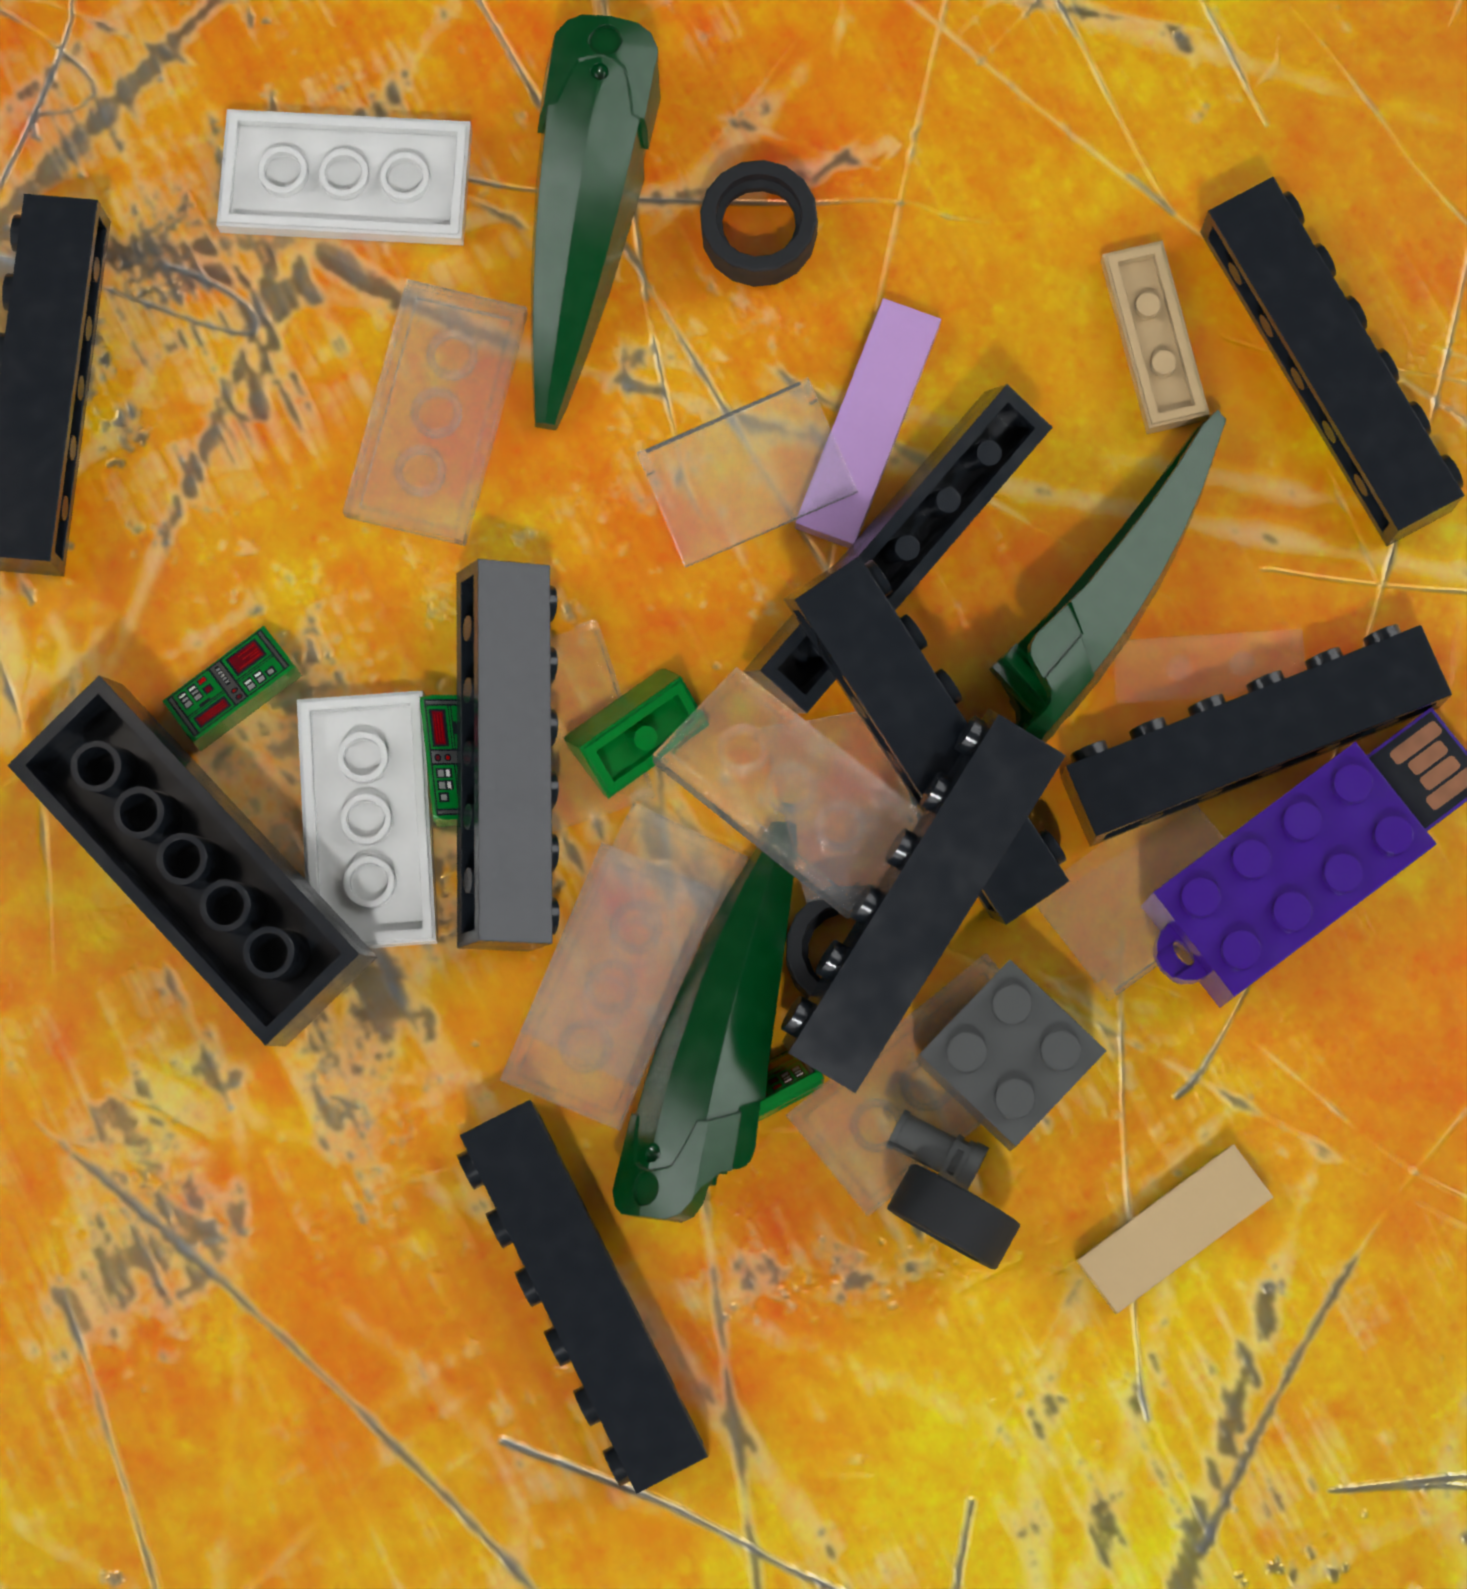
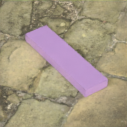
[795,298,941,548]

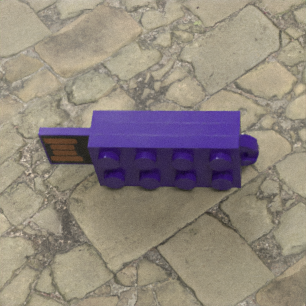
[1141,707,1467,1008]

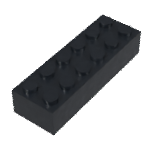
[7,675,377,1047]

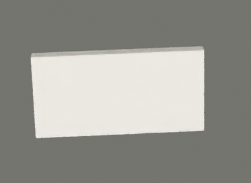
[216,109,472,246]
[297,690,438,948]

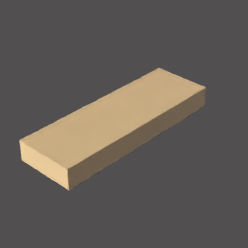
[1101,240,1210,434]
[1076,1144,1273,1314]

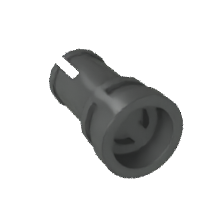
[886,1109,989,1191]

